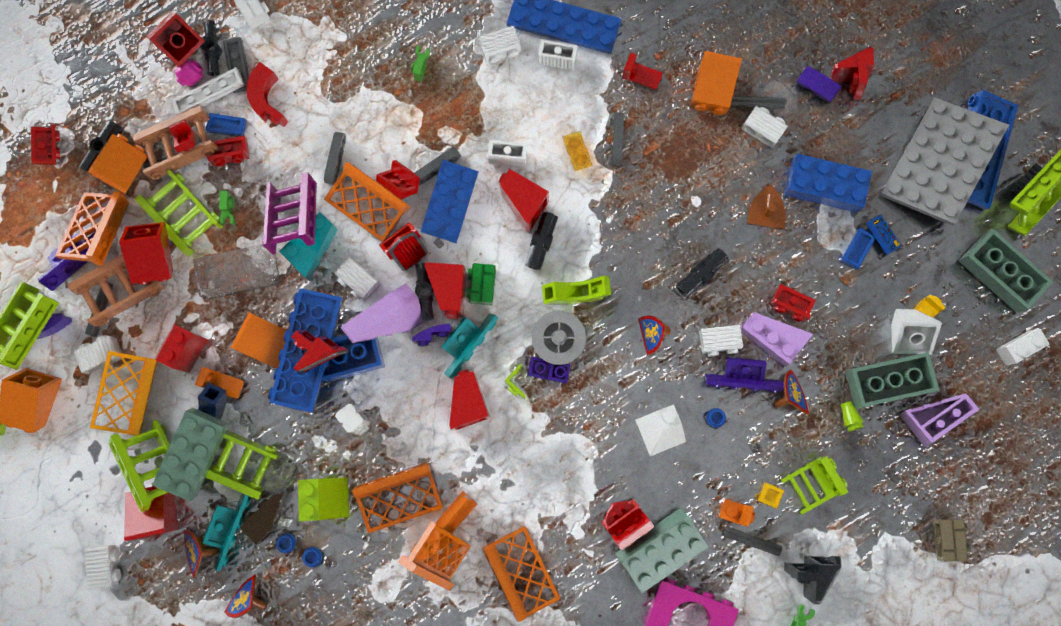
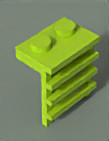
[781,456,848,515]

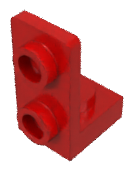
[622,53,663,90]

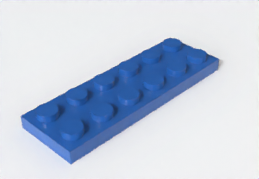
[507,0,622,54]

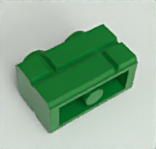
[466,263,496,306]

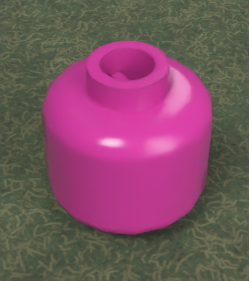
[175,59,203,87]

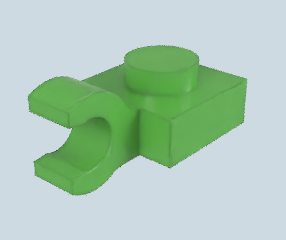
[411,46,430,82]
[219,191,236,225]
[790,604,815,626]

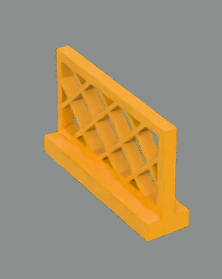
[90,351,157,436]

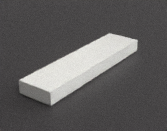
[172,67,245,115]

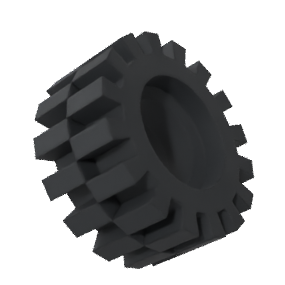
[1010,163,1042,195]

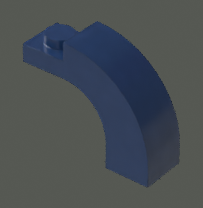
[198,383,227,420]

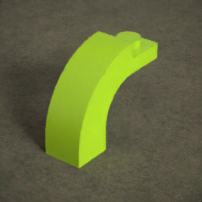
[542,275,611,305]

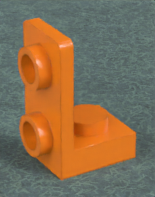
[195,367,245,399]
[718,498,755,527]

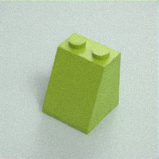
[298,477,349,521]

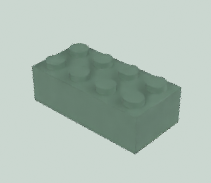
[958,229,1054,313]
[845,352,940,409]
[152,408,229,501]
[615,508,708,593]

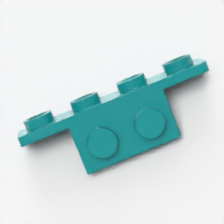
[441,313,498,379]
[202,493,250,571]

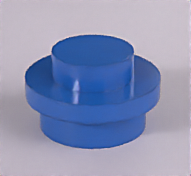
[706,408,726,428]
[276,533,296,553]
[302,547,323,567]

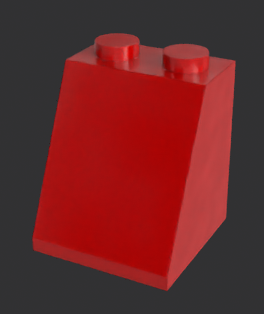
[146,11,205,67]
[499,169,549,233]
[119,222,174,285]
[425,262,467,320]
[155,323,208,373]
[449,369,491,431]
[124,485,180,542]

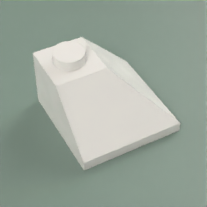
[891,309,942,355]
[635,404,686,456]

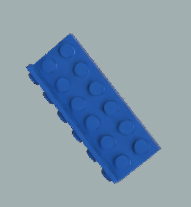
[967,90,1018,210]
[268,288,343,413]

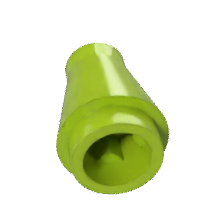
[841,401,864,432]

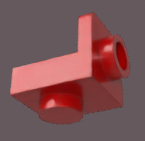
[169,120,196,153]

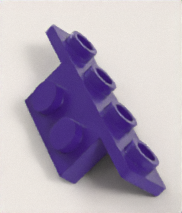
[38,231,96,291]
[704,357,784,393]

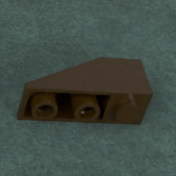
[240,484,290,545]

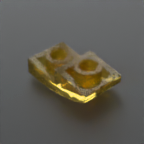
[562,131,593,172]

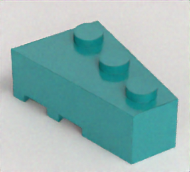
[279,212,338,282]

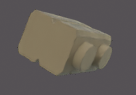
[934,519,970,562]

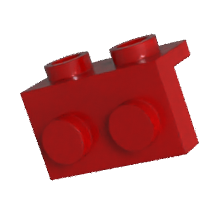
[31,124,60,165]
[207,136,250,166]
[376,160,420,199]
[770,284,816,322]

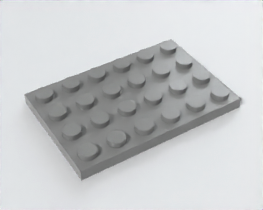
[881,97,1009,226]

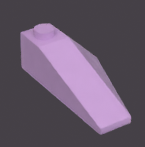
[341,283,424,343]

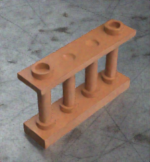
[132,105,220,180]
[67,254,165,327]

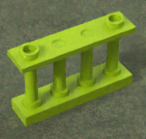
[1007,149,1061,237]
[135,169,223,257]
[0,281,59,370]
[108,419,170,513]
[206,430,281,500]

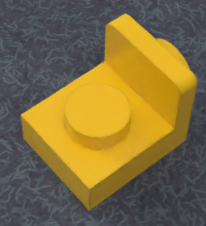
[914,295,946,318]

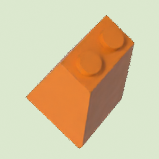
[690,51,742,115]
[87,133,148,194]
[230,312,286,368]
[0,368,62,433]

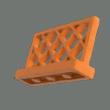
[324,162,411,242]
[55,191,130,266]
[352,462,443,533]
[410,491,478,561]
[398,522,471,591]
[482,526,561,622]

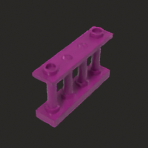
[262,172,317,255]

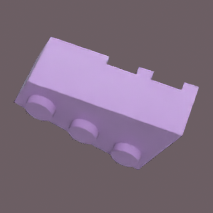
[740,312,813,366]
[899,393,980,447]

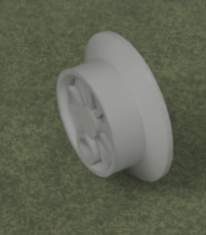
[532,311,586,365]

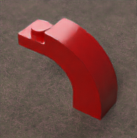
[247,61,288,127]

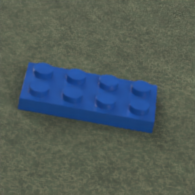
[420,160,479,243]

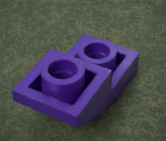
[797,66,841,103]
[36,313,72,340]
[412,323,452,346]
[527,357,571,384]

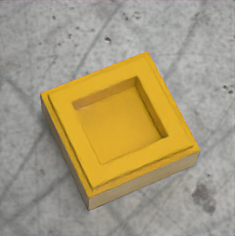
[757,482,784,509]

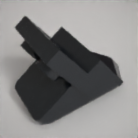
[784,555,842,605]

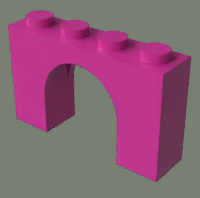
[644,577,739,626]

